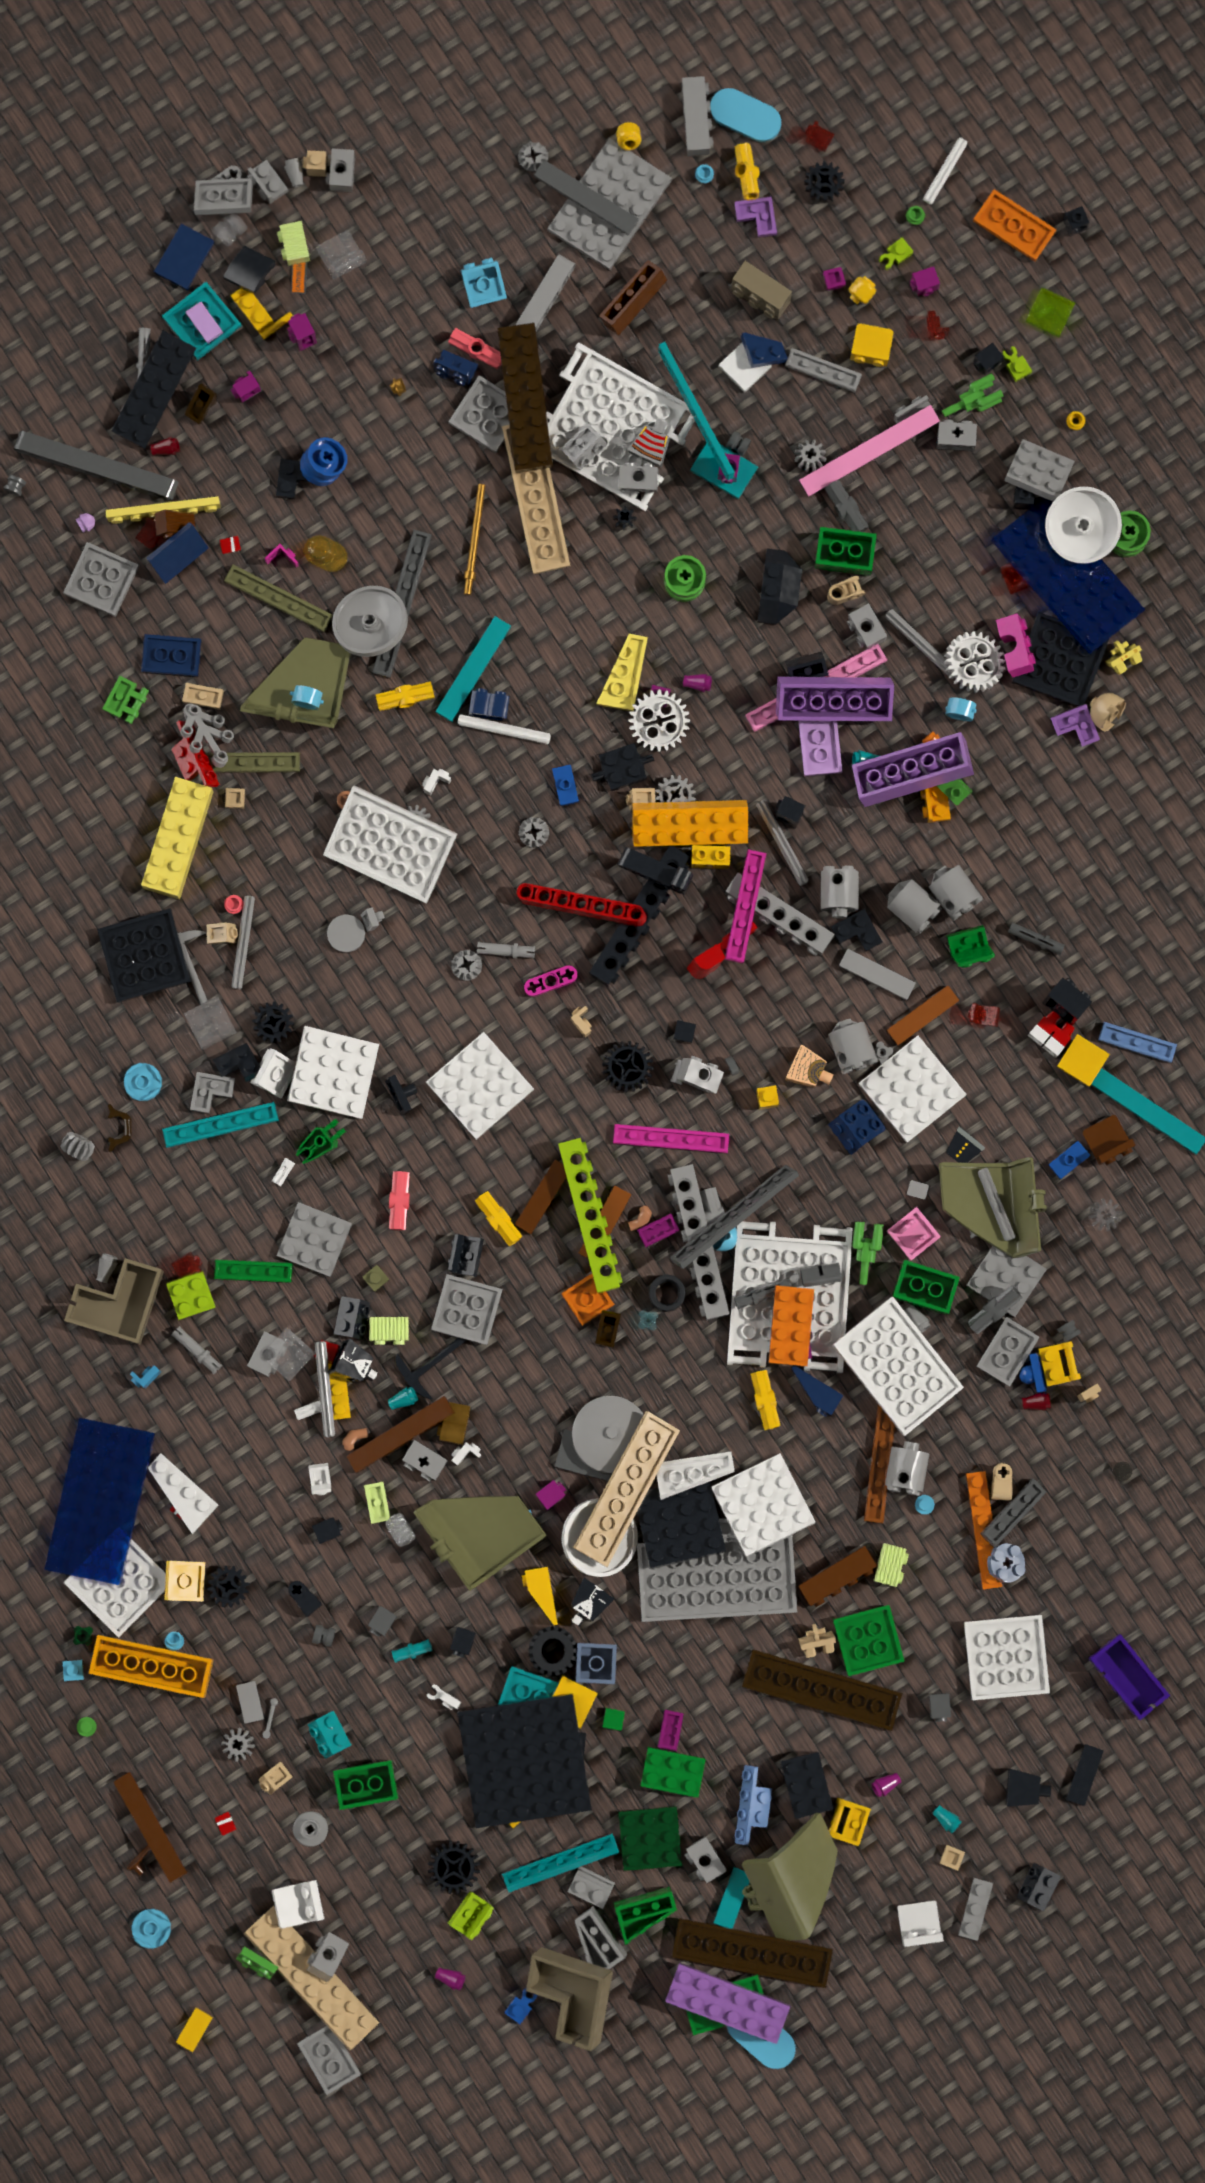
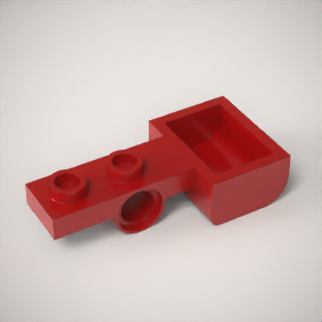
[687,922,758,979]

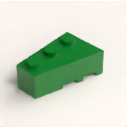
[614,1887,677,1945]

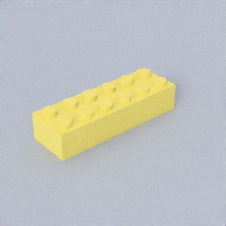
[141,777,213,900]

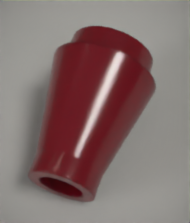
[151,437,180,456]
[1022,1392,1051,1411]

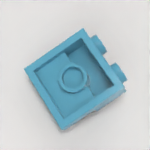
[460,258,507,308]

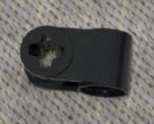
[288,1581,323,1617]

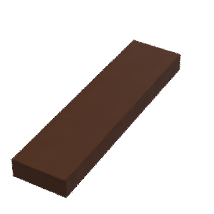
[515,1159,567,1235]

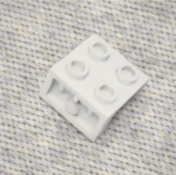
[272,1880,324,1929]
[897,1901,943,1947]

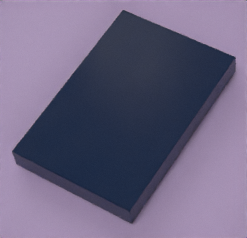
[154,223,215,291]
[146,522,209,584]
[141,634,202,677]

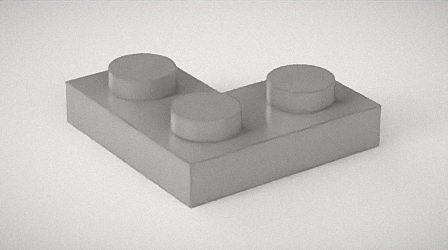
[190,1072,235,1114]

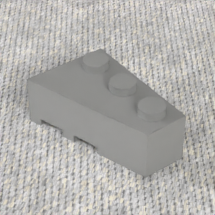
[575,1906,627,1970]

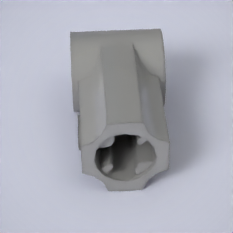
[700,1187,725,1226]

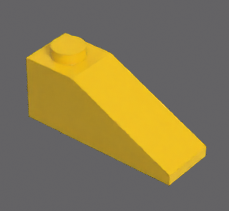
[522,1567,558,1625]

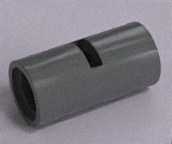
[800,1262,842,1288]

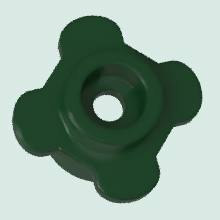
[73,1626,93,1646]

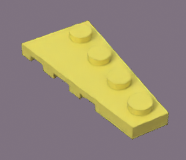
[596,634,648,711]

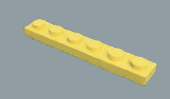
[106,496,221,524]

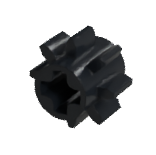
[613,506,636,531]

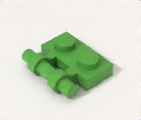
[103,676,149,724]
[236,1947,278,1980]

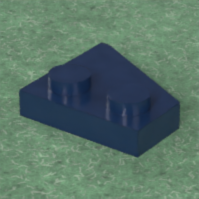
[740,333,788,368]

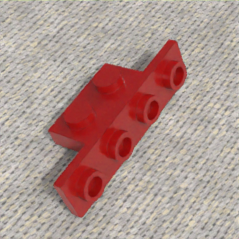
[171,721,220,787]

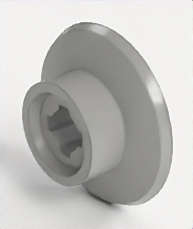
[293,1811,328,1847]

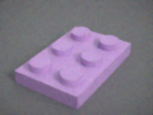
[798,720,842,777]

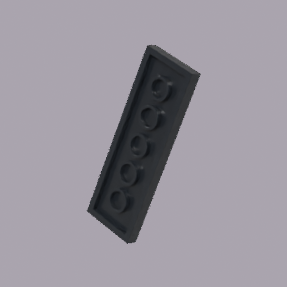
[111,330,196,449]

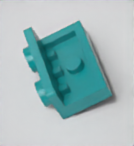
[308,1711,351,1759]

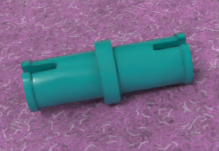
[392,1639,432,1663]

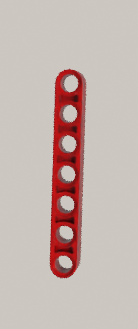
[517,883,647,926]

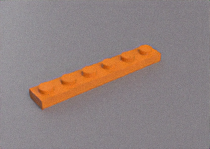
[966,1471,1002,1590]

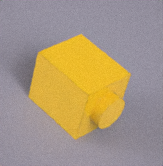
[756,1085,779,1110]

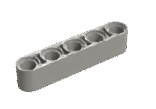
[516,254,576,331]

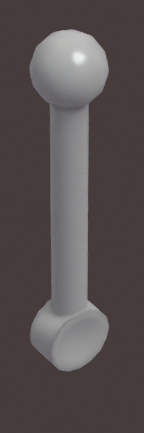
[263,1698,278,1738]

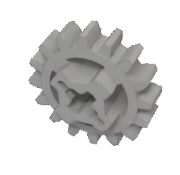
[655,775,696,802]

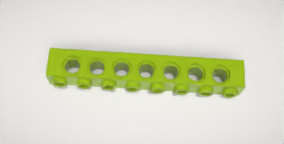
[558,1138,623,1294]

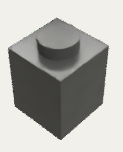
[368,1606,397,1637]
[928,1693,951,1722]

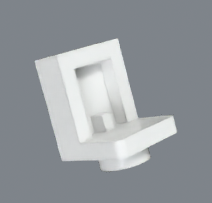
[422,769,451,796]
[452,1442,481,1466]
[309,1463,331,1495]

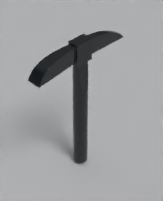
[395,1338,467,1399]

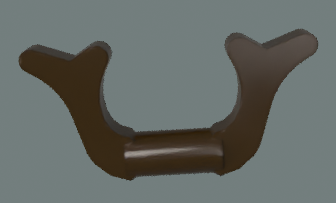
[108,1104,132,1152]

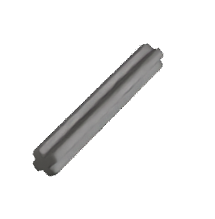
[978,1168,1015,1241]

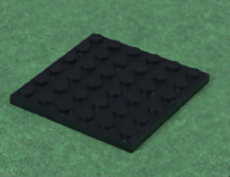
[457,1693,592,1829]

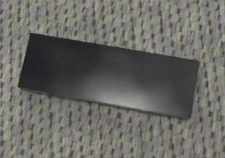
[1066,1744,1104,1806]

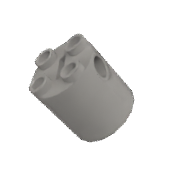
[928,865,984,921]
[821,866,859,919]
[887,879,942,933]
[828,1019,878,1075]
[885,1441,929,1496]

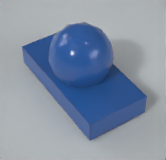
[1019,1353,1047,1393]

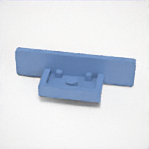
[735,1765,772,1845]

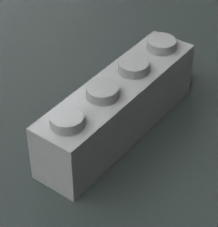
[682,76,713,156]

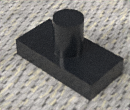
[385,1075,417,1116]

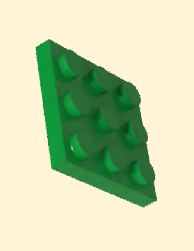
[833,1605,905,1677]

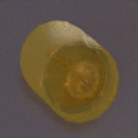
[303,535,347,572]

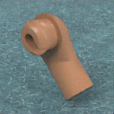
[628,1206,652,1231]
[342,1428,368,1451]

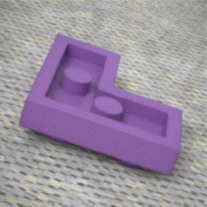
[734,197,777,238]
[1051,704,1100,747]

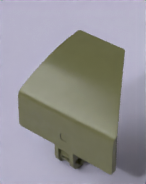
[240,637,350,728]
[939,1157,1047,1258]
[413,1496,546,1591]
[742,1813,838,1940]

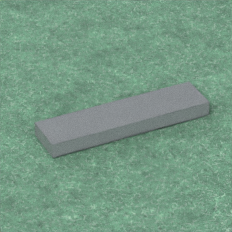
[785,348,862,393]
[839,949,916,1001]

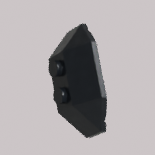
[757,548,802,625]

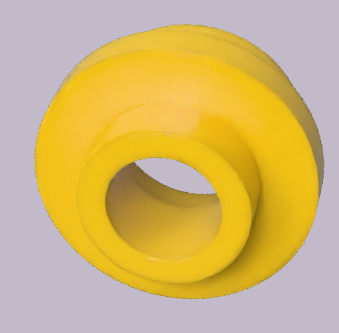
[1066,411,1085,430]

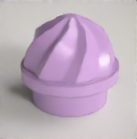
[75,513,95,532]

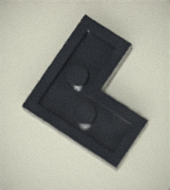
[276,459,311,499]
[831,909,883,952]
[213,1043,261,1082]

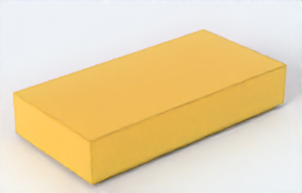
[176,2007,213,2052]

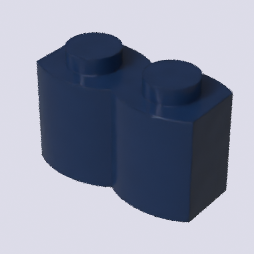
[469,688,510,721]

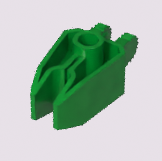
[296,1119,346,1164]

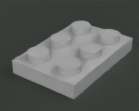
[194,178,253,215]
[976,1317,1039,1387]
[297,2025,361,2095]

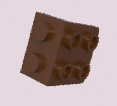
[1082,1115,1136,1166]

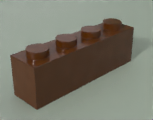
[599,260,667,336]
[798,1546,877,1608]

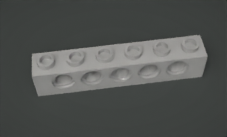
[725,873,834,956]

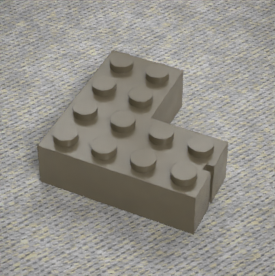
[64,1258,164,1345]
[526,1947,613,2051]

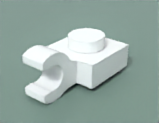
[427,1684,461,1710]

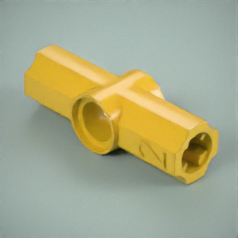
[735,143,760,201]
[376,682,435,711]
[475,1191,522,1247]
[751,1370,780,1430]

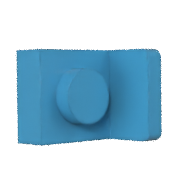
[130,1365,161,1389]

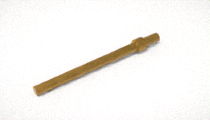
[464,484,486,596]

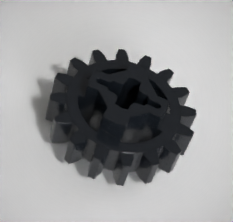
[804,161,845,203]
[252,1001,294,1044]
[207,1565,250,1608]

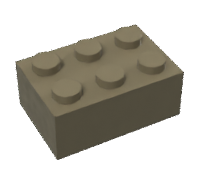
[731,261,792,320]

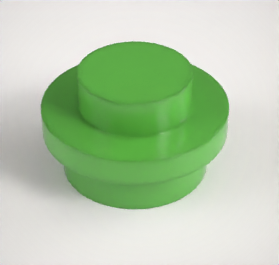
[906,206,925,225]
[77,1717,97,1737]

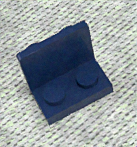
[433,350,478,386]

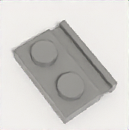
[568,1866,615,1909]

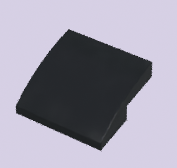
[224,246,276,294]

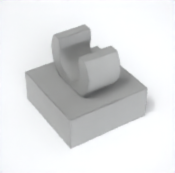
[361,907,385,932]

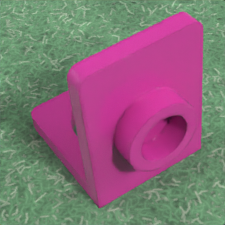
[264,544,299,568]

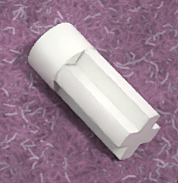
[272,1158,295,1186]
[294,1400,321,1420]

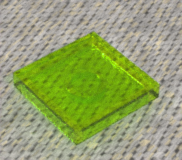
[1026,287,1075,337]

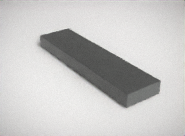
[980,1478,1046,1547]

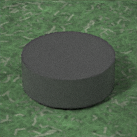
[724,1056,739,1076]

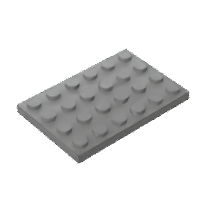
[547,138,672,271]

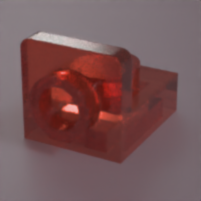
[805,120,835,152]
[926,310,949,340]
[135,517,161,550]

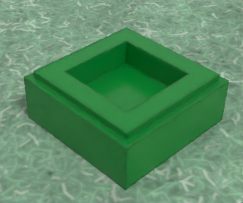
[603,1708,625,1731]

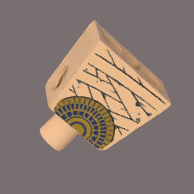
[785,1045,834,1088]

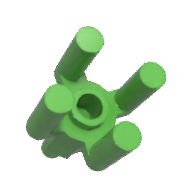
[941,373,1003,417]
[853,1221,884,1285]

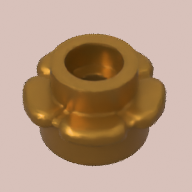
[390,378,406,396]

